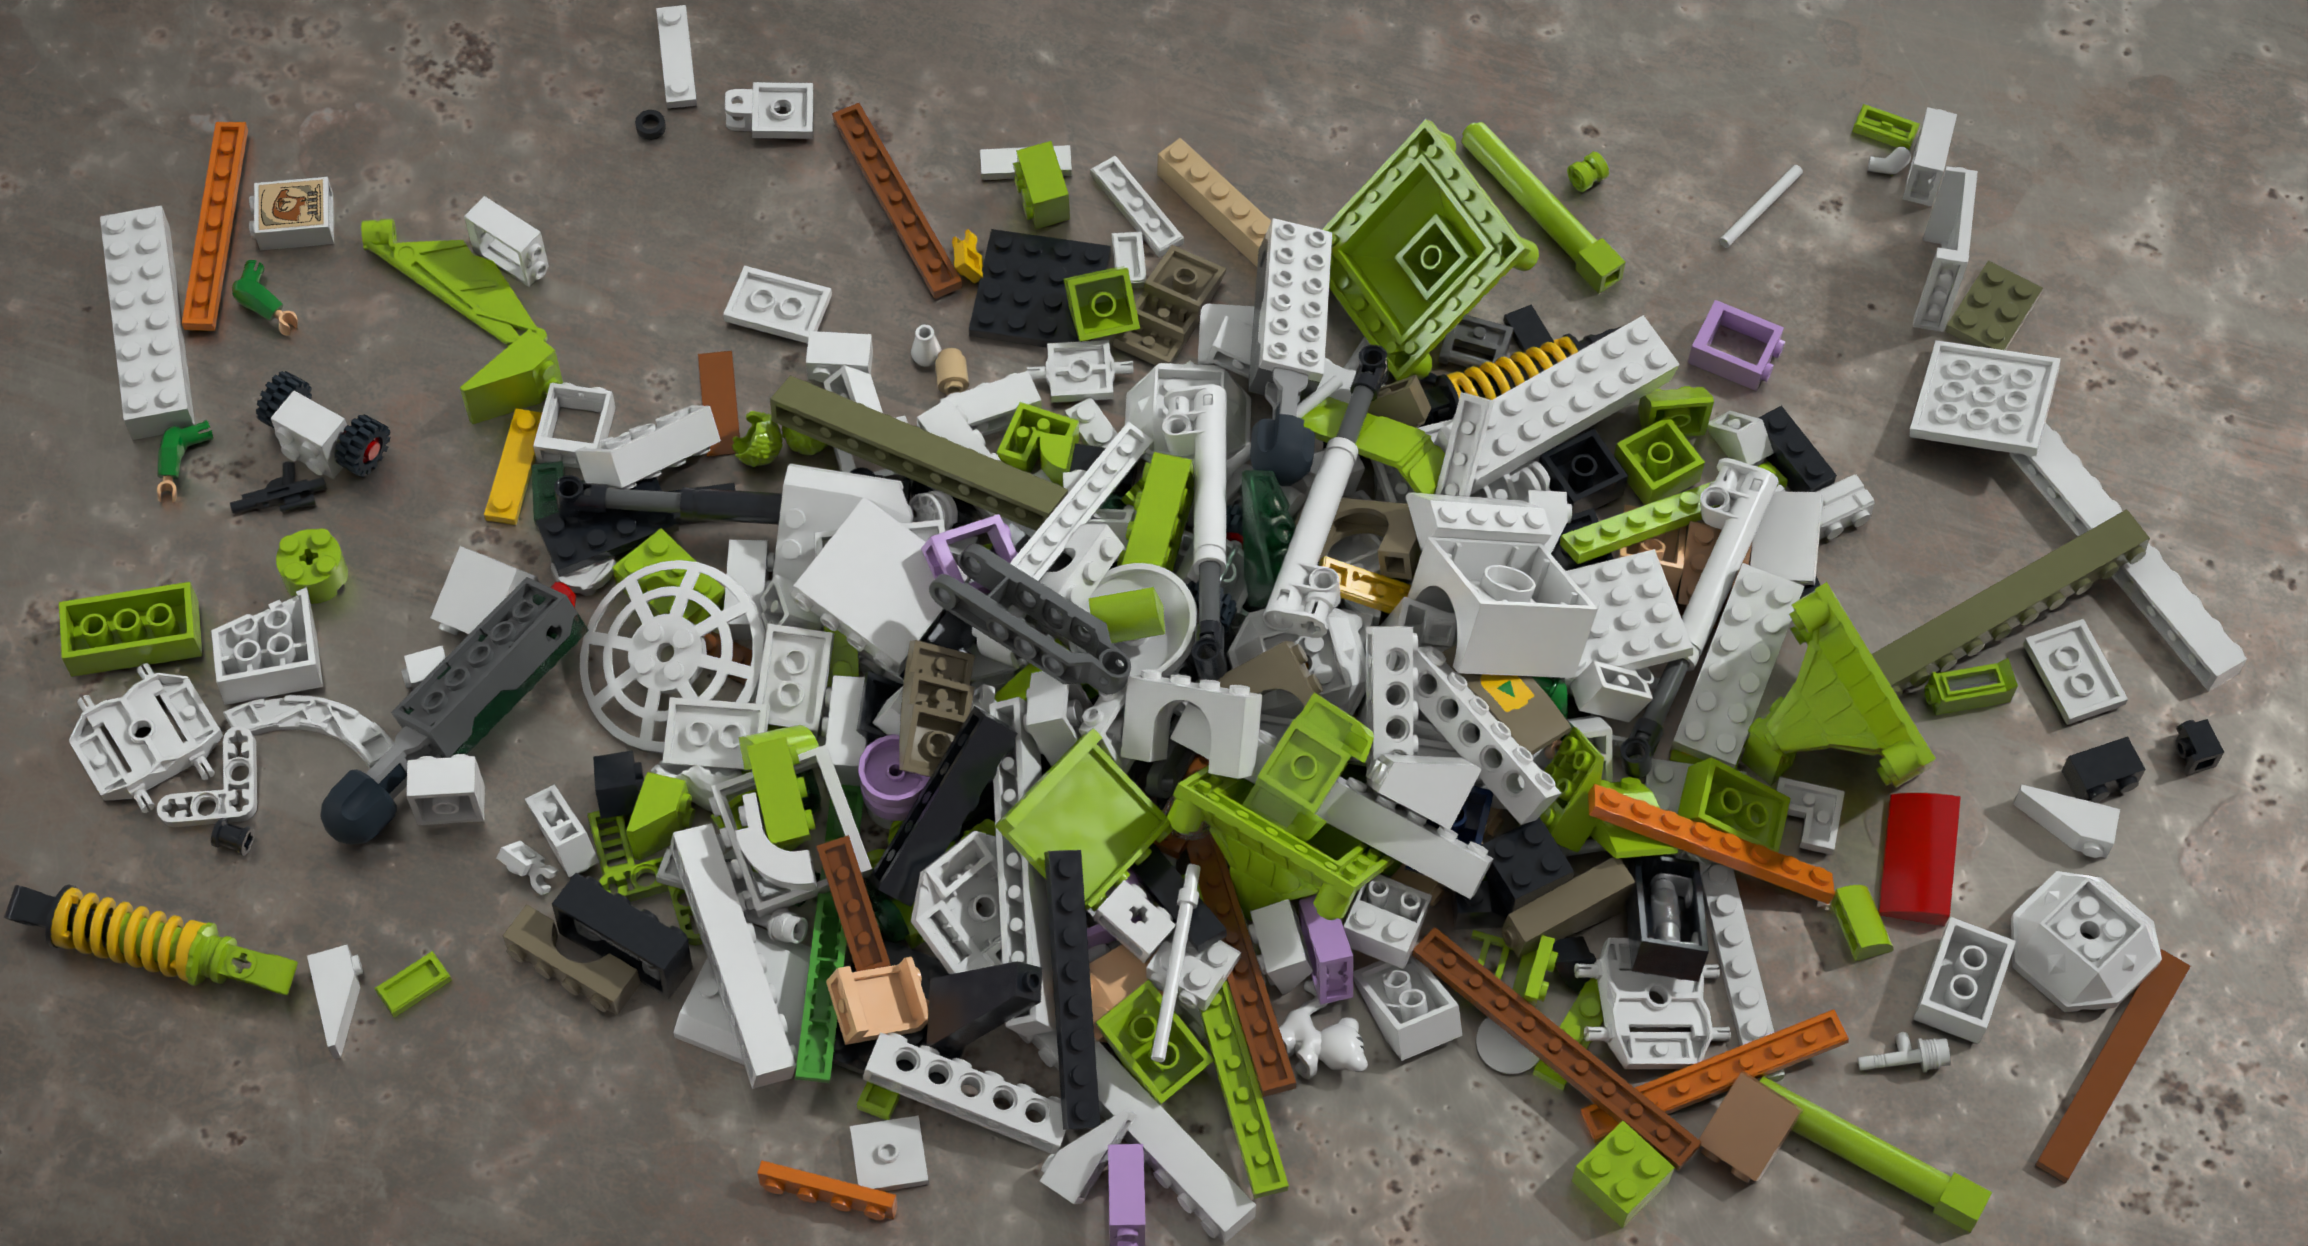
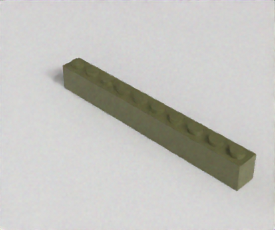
[770,375,1068,531]
[1872,509,2150,698]

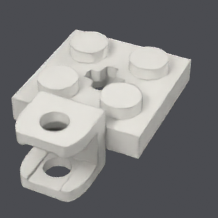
[725,82,813,139]

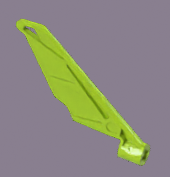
[361,218,548,346]

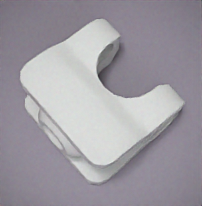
[1198,304,1254,365]

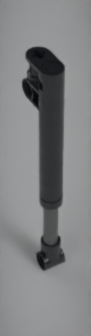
[554,467,911,525]

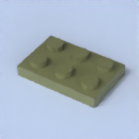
[1945,260,2043,350]

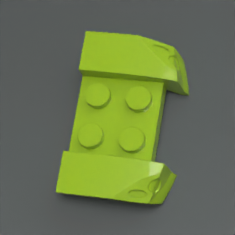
[1242,692,1374,842]

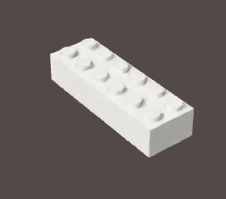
[1670,563,1804,768]

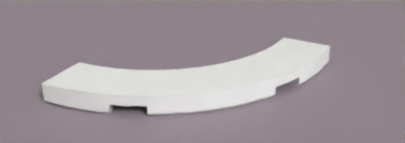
[223,695,394,769]

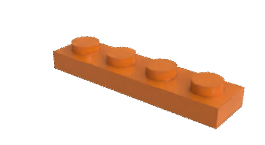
[757,1160,898,1220]

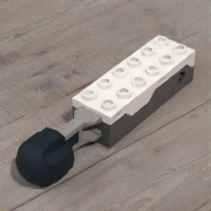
[1248,218,1332,486]

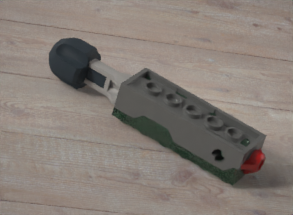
[320,577,589,845]

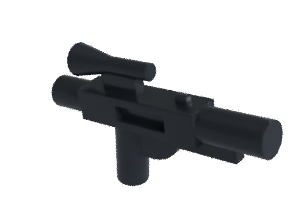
[230,461,327,515]

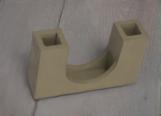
[1285,498,1422,579]
[1217,641,1354,763]

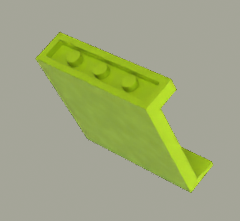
[994,728,1173,912]

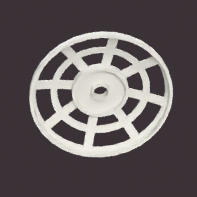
[580,560,766,754]

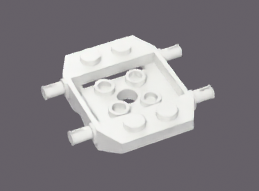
[69,663,223,813]
[1574,938,1731,1069]

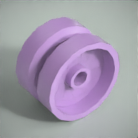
[858,734,930,821]

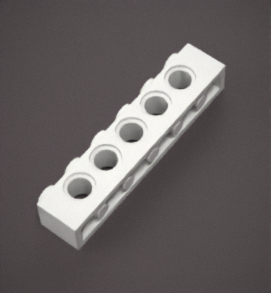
[1366,626,1418,813]
[1413,645,1561,825]
[863,1032,1066,1155]

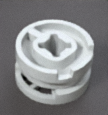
[909,490,958,532]

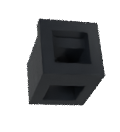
[2175,719,2224,776]

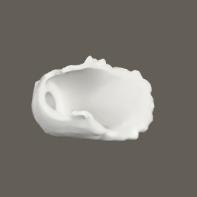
[651,760,742,812]

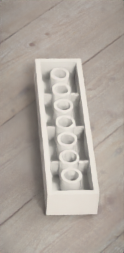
[100,205,195,440]
[1434,315,1680,495]

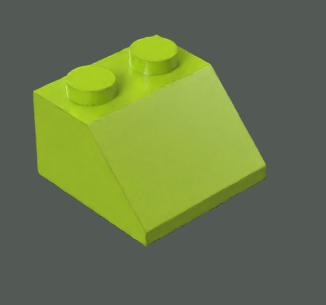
[1063,266,1140,341]
[1638,386,1714,437]
[626,772,695,861]

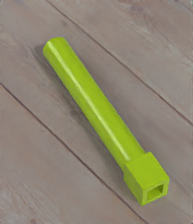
[1461,122,1626,294]
[1760,1076,1992,1233]

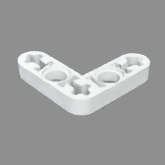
[157,726,257,827]

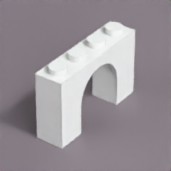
[1121,670,1262,779]

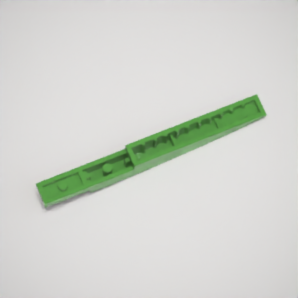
[795,784,863,1083]

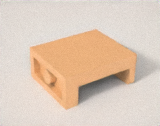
[826,957,929,1045]

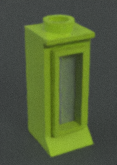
[1924,658,2018,715]

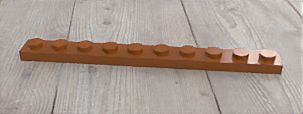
[1171,798,1296,1097]
[1412,927,1702,1171]

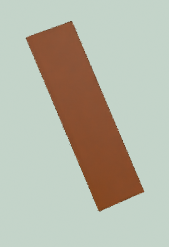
[698,350,740,457]

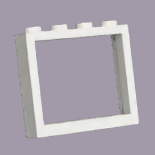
[708,745,873,917]

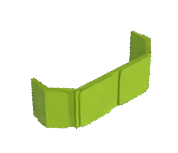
[1301,397,1445,494]

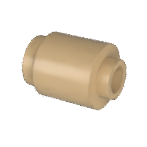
[935,348,969,395]

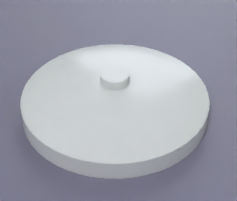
[1068,563,1199,678]

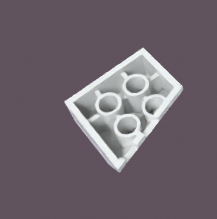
[211,587,323,705]

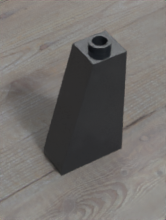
[927,961,1042,1052]

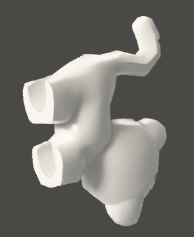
[1279,979,1368,1079]

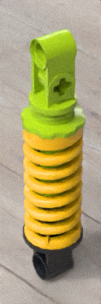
[4,884,298,995]

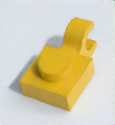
[952,229,983,284]

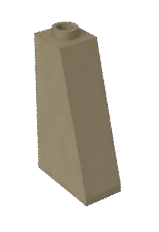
[1501,857,1635,958]

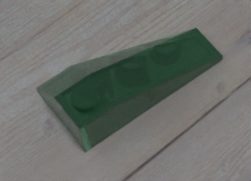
[1242,470,1319,607]

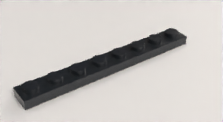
[1044,850,1100,1130]

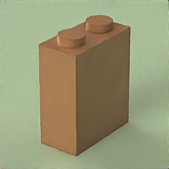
[1699,1072,1804,1183]

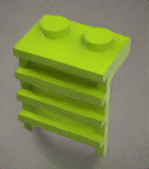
[1455,930,1558,1008]

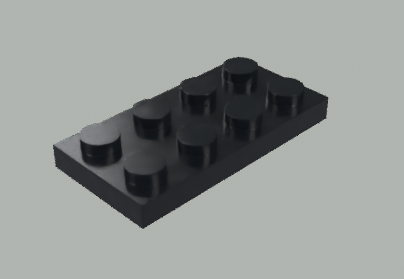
[535,477,679,577]

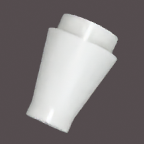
[911,325,942,367]

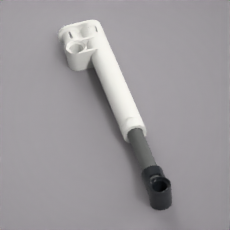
[1263,345,1389,638]
[1162,384,1227,681]
[1620,458,1779,778]

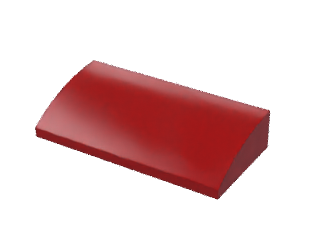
[1878,793,1961,927]

